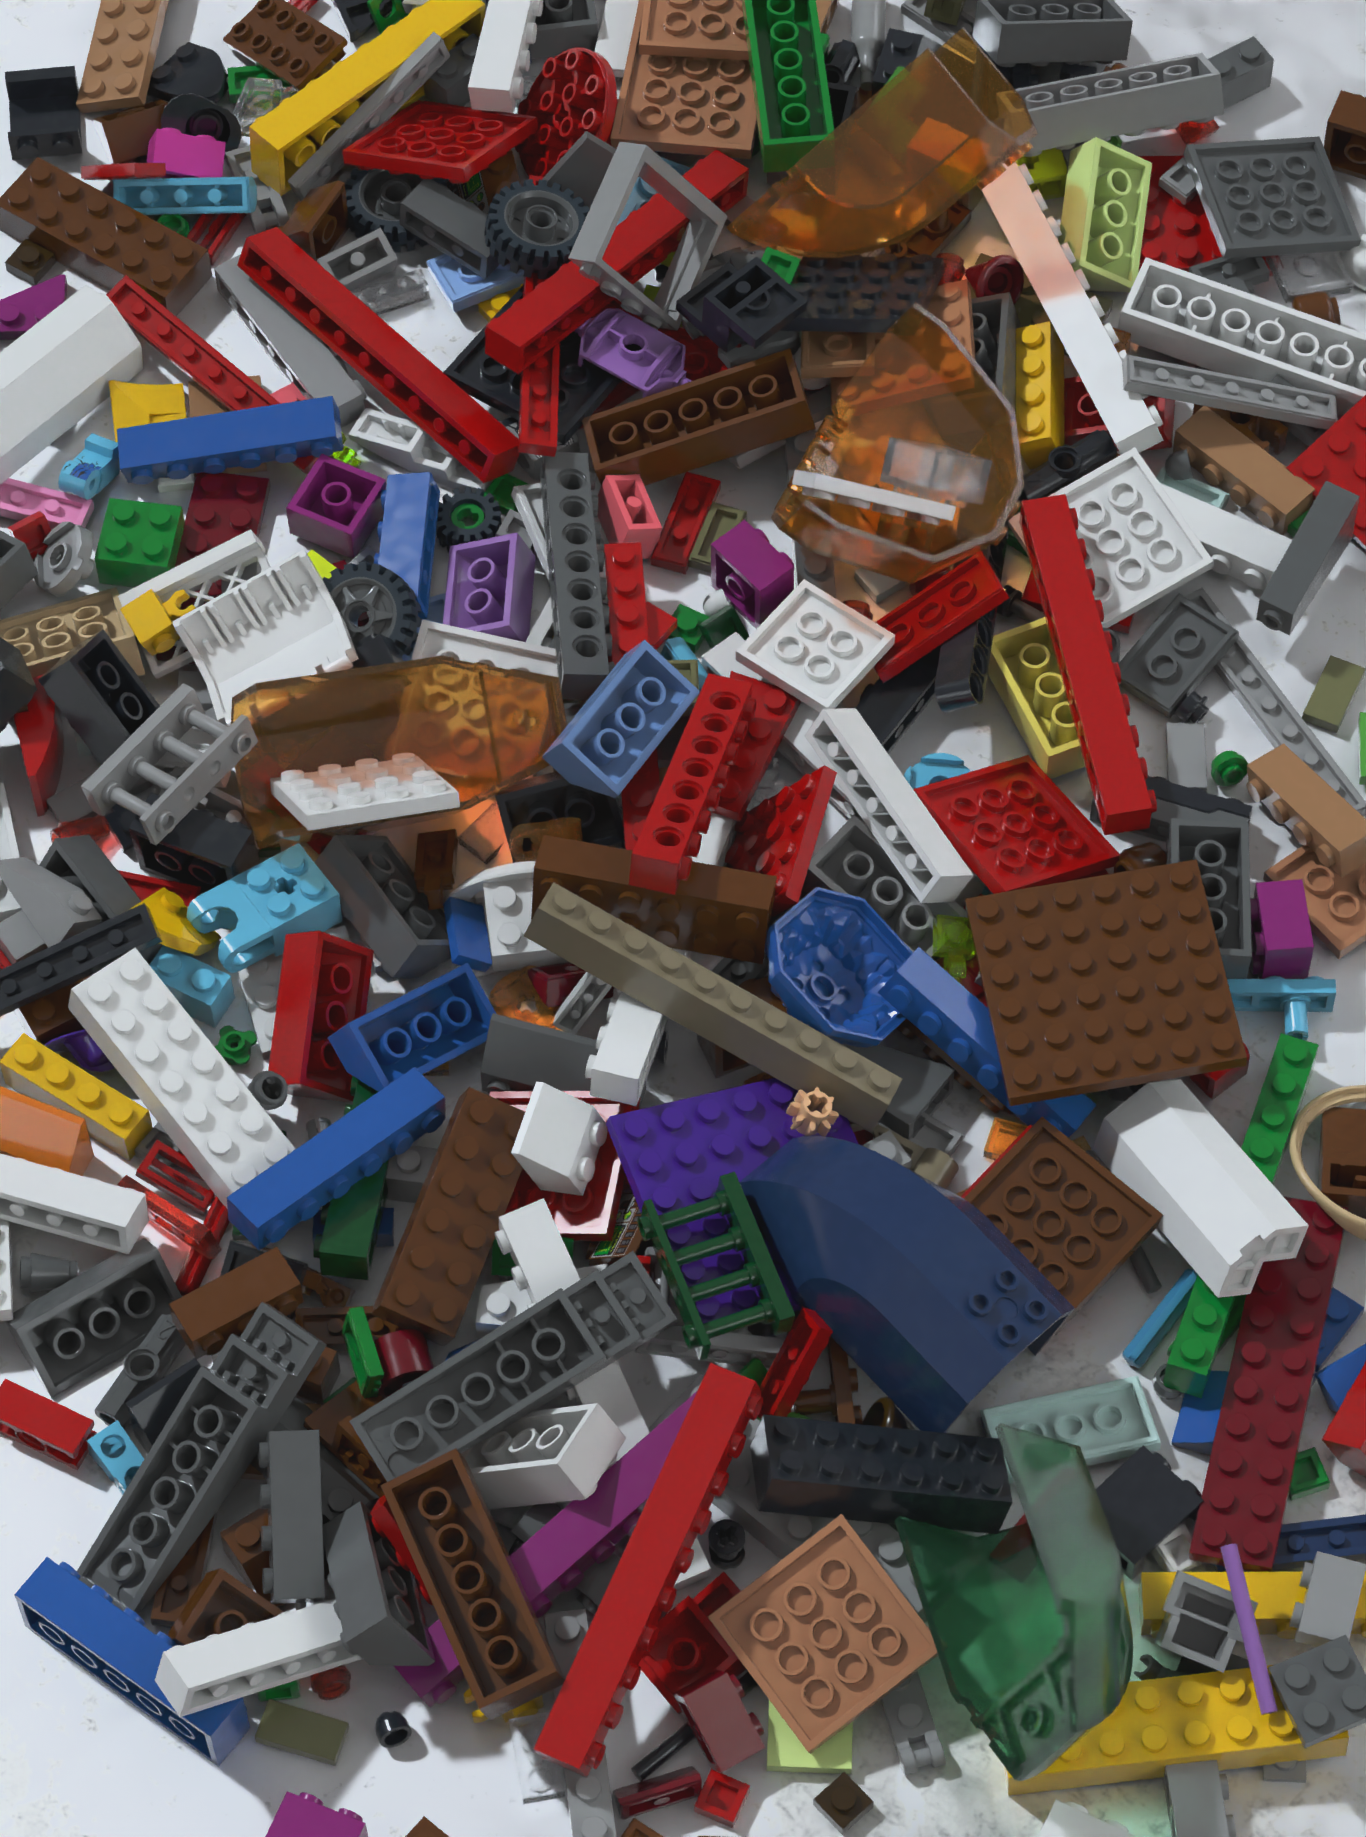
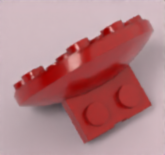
[515,47,619,177]

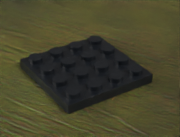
[779,252,944,333]
[443,284,642,445]

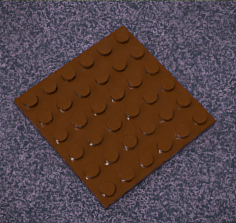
[965,859,1247,1106]

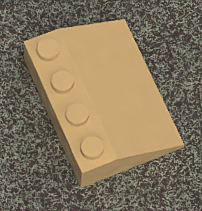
[0,587,145,714]

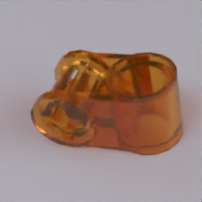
[509,817,583,862]

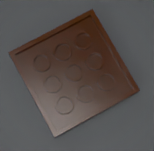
[964,1117,1163,1335]

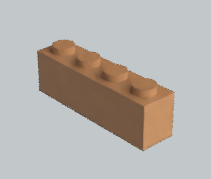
[1173,406,1315,535]
[1246,743,1366,877]

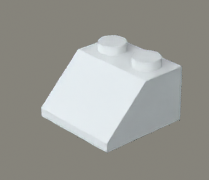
[511,1082,607,1196]

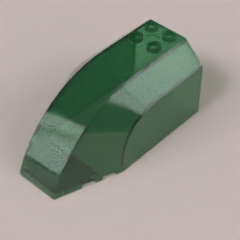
[895,1423,1133,1781]

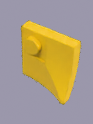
[109,380,187,442]
[131,887,221,956]

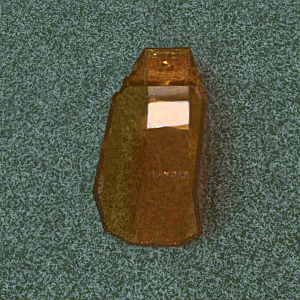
[726,27,1038,258]
[231,656,567,849]

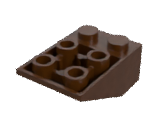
[1318,1107,1366,1219]

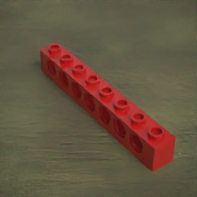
[629,673,757,895]

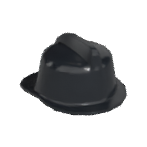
[161,93,242,159]

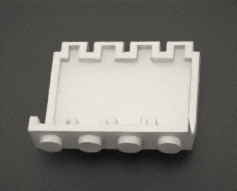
[172,549,359,727]

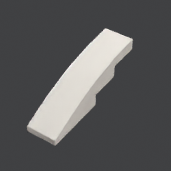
[348,408,494,493]

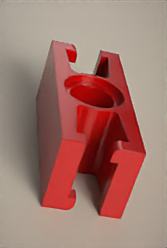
[0,1379,97,1471]

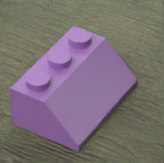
[443,533,536,642]

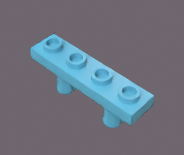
[1227,976,1336,1041]

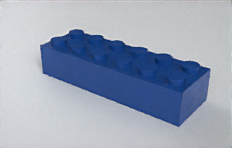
[14,1557,250,1767]

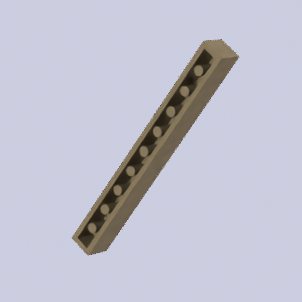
[524,882,902,1132]

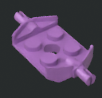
[574,308,691,398]

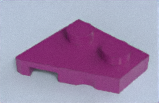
[0,275,67,340]

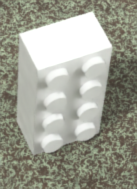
[462,1403,626,1510]

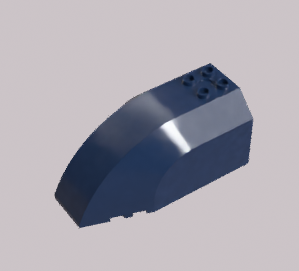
[740,1136,1075,1433]

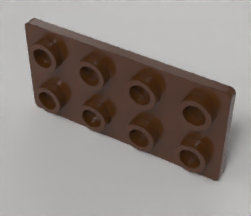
[223,0,348,91]
[303,1380,387,1497]

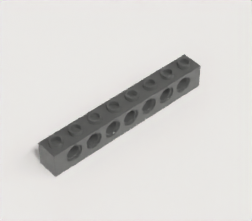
[540,452,615,700]

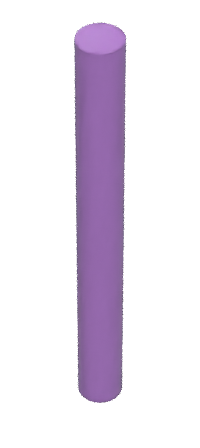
[1220,1544,1278,1715]

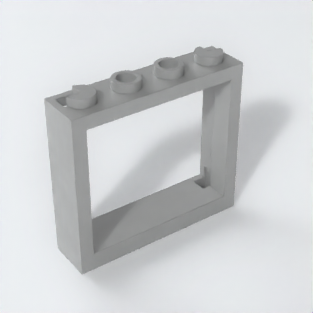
[568,142,728,331]

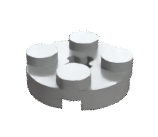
[34,522,94,597]

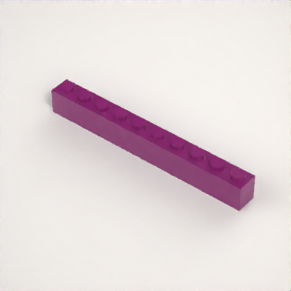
[394,1391,746,1708]

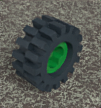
[436,487,502,553]

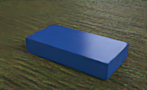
[444,896,492,973]

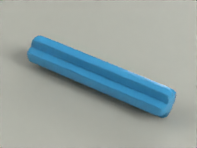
[1122,1269,1198,1368]

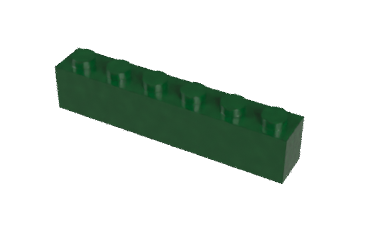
[313,1076,390,1281]

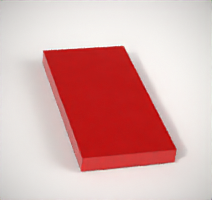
[874,551,1010,683]

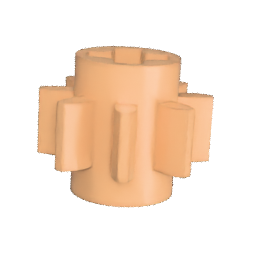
[786,1087,839,1136]

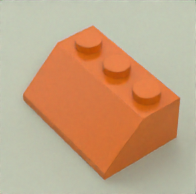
[0,1086,94,1176]

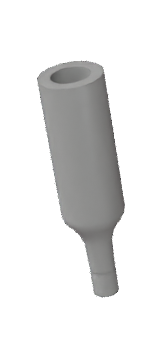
[851,0,886,91]

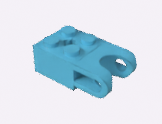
[187,843,343,973]

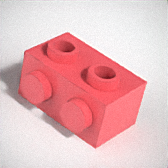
[597,474,662,559]

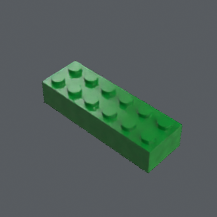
[742,0,836,173]

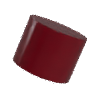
[374,1329,435,1399]

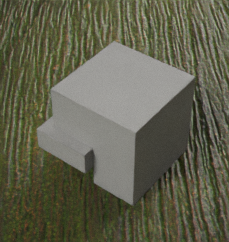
[1155,1570,1258,1673]

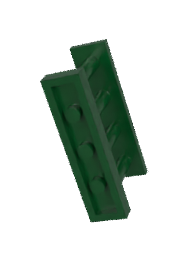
[637,1172,795,1361]

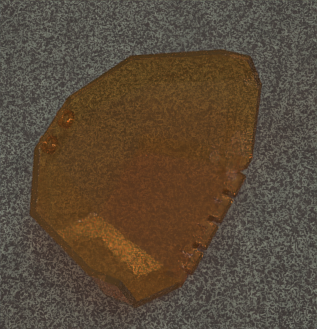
[771,302,1024,584]

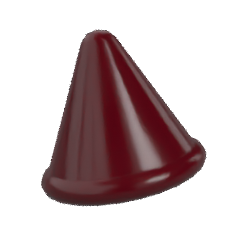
[965,255,1024,305]

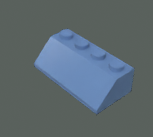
[542,640,700,798]

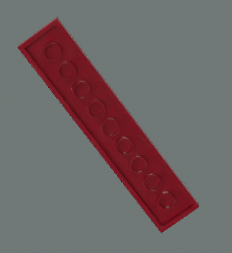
[1189,1196,1348,1572]

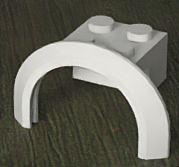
[446,861,568,972]

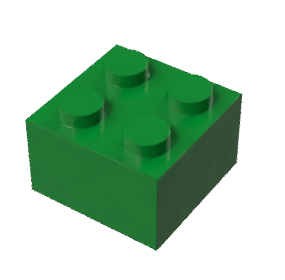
[94,498,185,588]

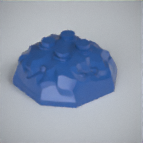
[764,887,913,1048]

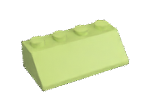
[1058,137,1152,292]

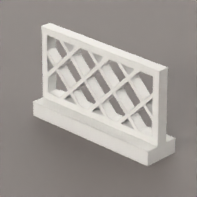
[118,529,271,679]

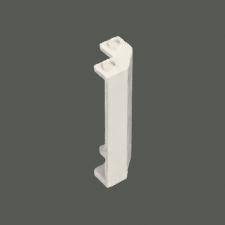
[0,285,143,485]
[1093,1079,1309,1298]

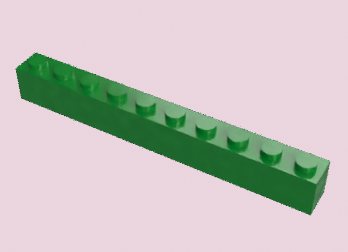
[1163,1033,1319,1399]

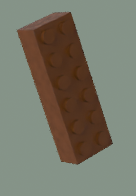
[0,157,212,316]
[582,348,816,486]
[531,835,777,964]
[371,1087,525,1346]
[380,1448,565,1720]

